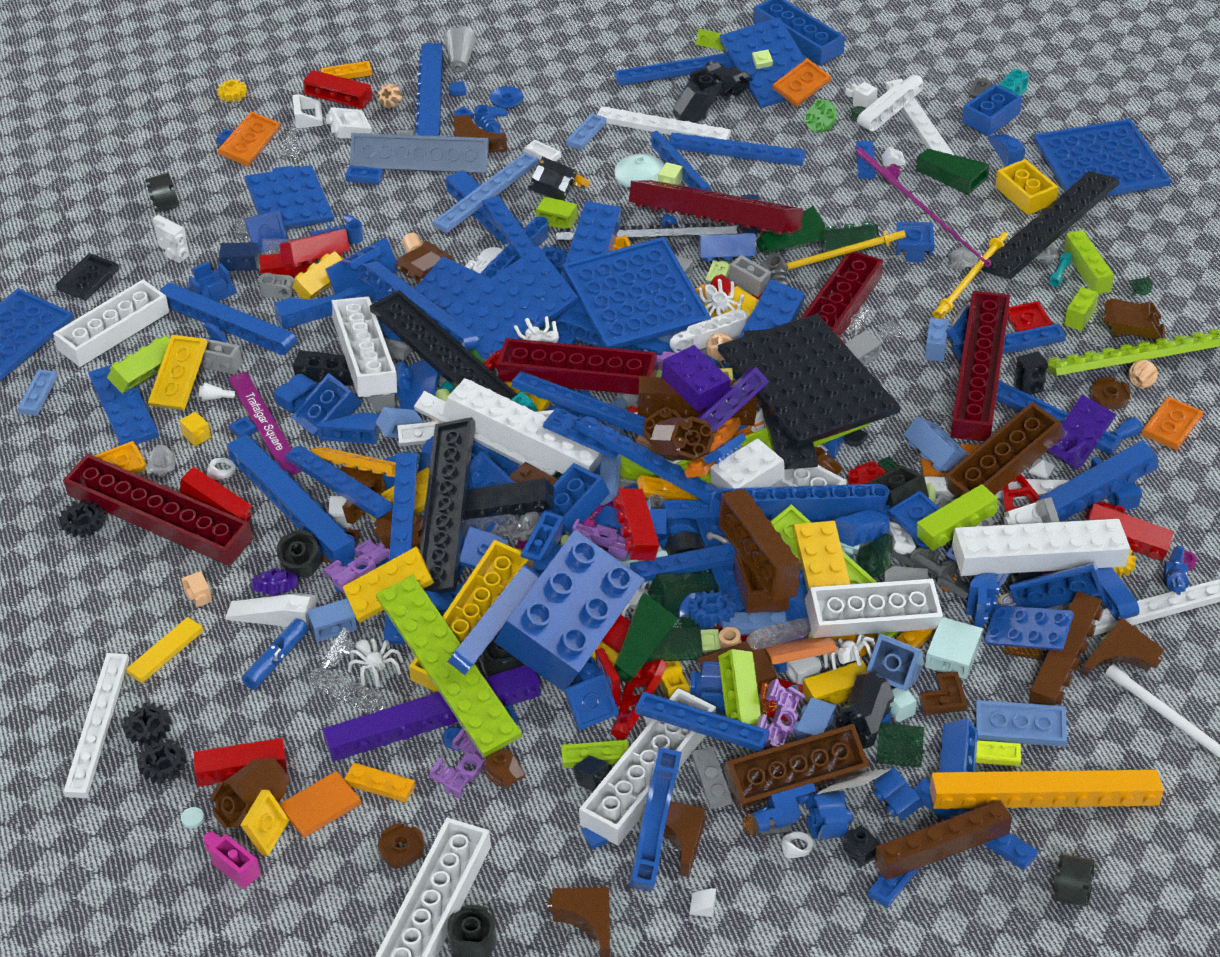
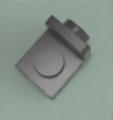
[969,77,993,98]

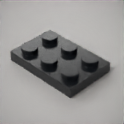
[55,253,119,301]

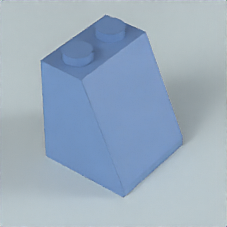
[866,634,924,691]

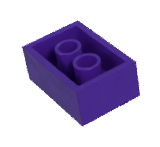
[661,345,731,412]

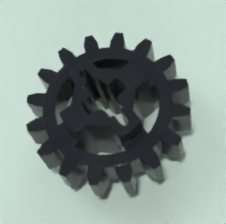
[59,500,105,538]
[122,702,172,746]
[137,739,187,784]

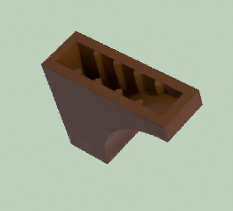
[454,115,507,153]
[336,466,386,524]
[1080,618,1164,677]
[698,637,777,694]
[663,801,706,877]
[548,887,610,957]

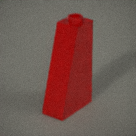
[179,466,252,522]

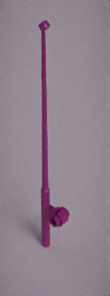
[856,147,991,267]

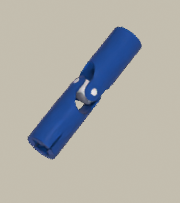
[242,619,309,690]

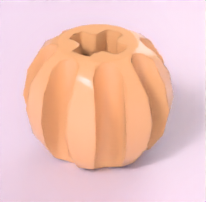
[377,83,402,109]
[706,333,732,361]
[1128,360,1158,389]

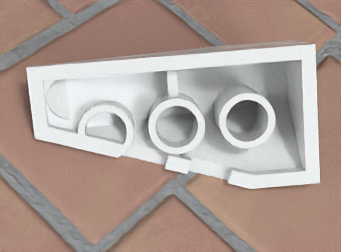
[226,593,318,627]

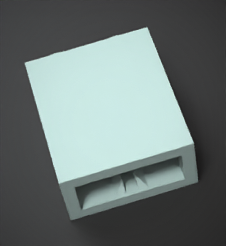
[925,617,983,679]

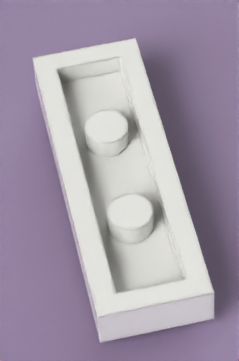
[887,521,916,554]

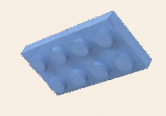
[976,700,1067,747]

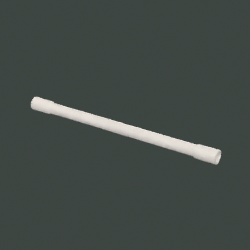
[1106,664,1220,758]

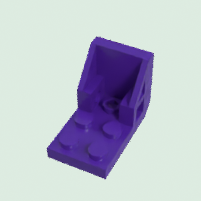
[1047,394,1116,470]

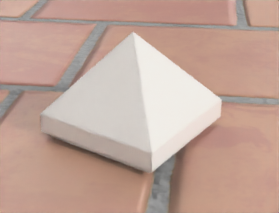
[1028,459,1055,480]

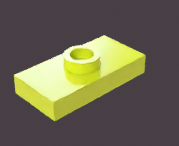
[976,740,1021,766]

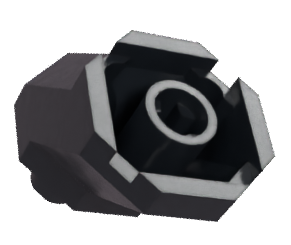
[704,61,753,100]
[673,68,724,123]
[527,156,577,201]
[835,670,894,749]

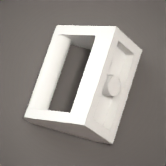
[293,94,323,128]

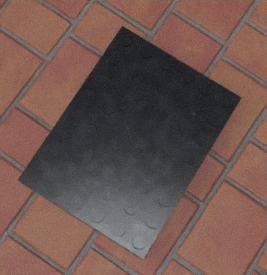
[718,314,901,447]

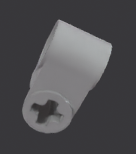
[259,273,295,299]

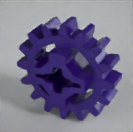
[251,568,298,596]

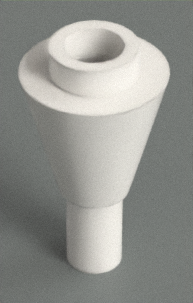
[199,382,235,401]

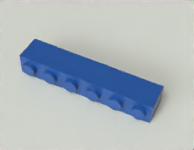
[446,170,522,245]
[1038,440,1159,522]

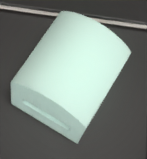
[889,687,917,722]

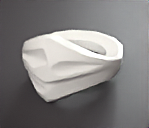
[207,458,236,480]
[782,832,814,859]

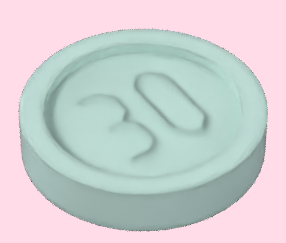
[181,807,204,828]

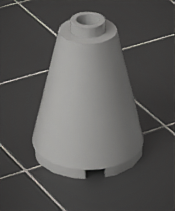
[444,26,476,72]

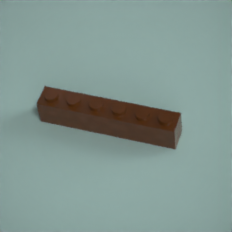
[1029,591,1104,706]
[875,800,1012,881]

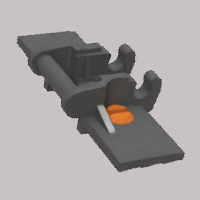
[885,545,970,599]

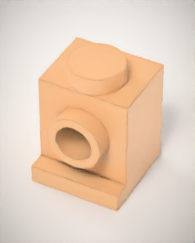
[181,571,212,607]

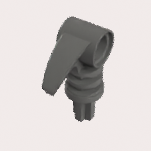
[760,253,789,286]

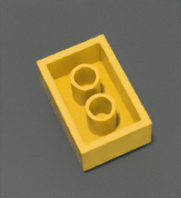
[995,159,1058,215]

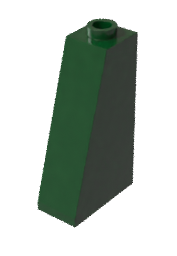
[916,149,990,195]
[756,205,832,256]
[614,593,679,684]

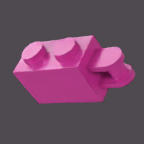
[203,832,261,890]

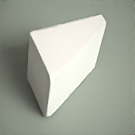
[882,147,906,166]
[690,888,716,917]

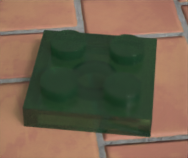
[857,532,893,579]
[876,723,924,768]

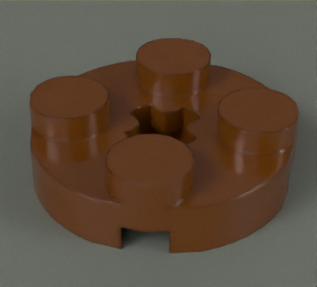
[1090,377,1131,410]
[378,823,424,869]

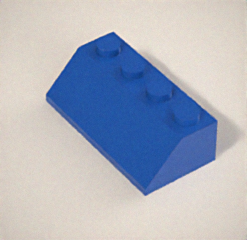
[1009,562,1104,609]

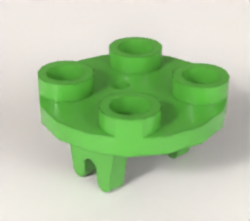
[804,99,837,133]

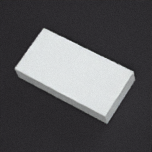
[524,140,561,162]

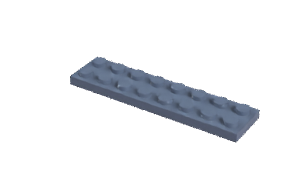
[350,133,489,173]

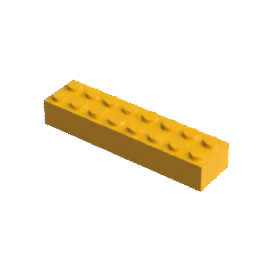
[409,540,532,693]

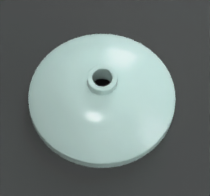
[615,154,665,188]

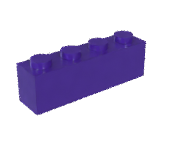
[696,367,769,433]

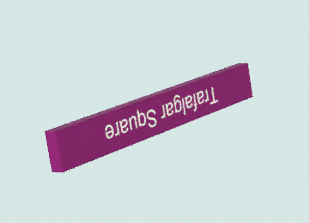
[228,372,303,476]

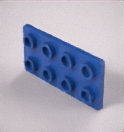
[325,238,399,294]
[395,360,440,411]
[542,408,619,459]
[984,605,1074,651]

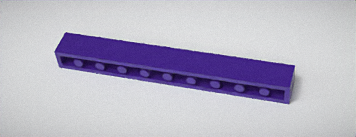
[322,665,541,762]

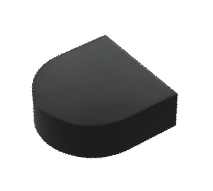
[844,429,868,447]

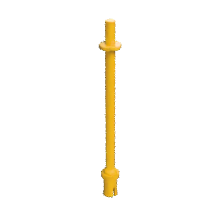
[775,230,906,270]
[932,232,1008,319]

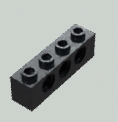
[293,350,354,386]

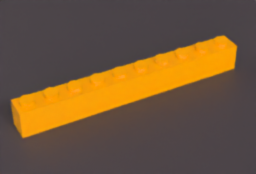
[929,770,1164,809]

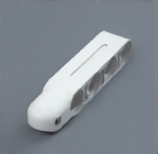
[857,75,923,132]
[669,310,748,353]

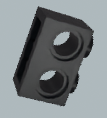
[1014,351,1048,395]

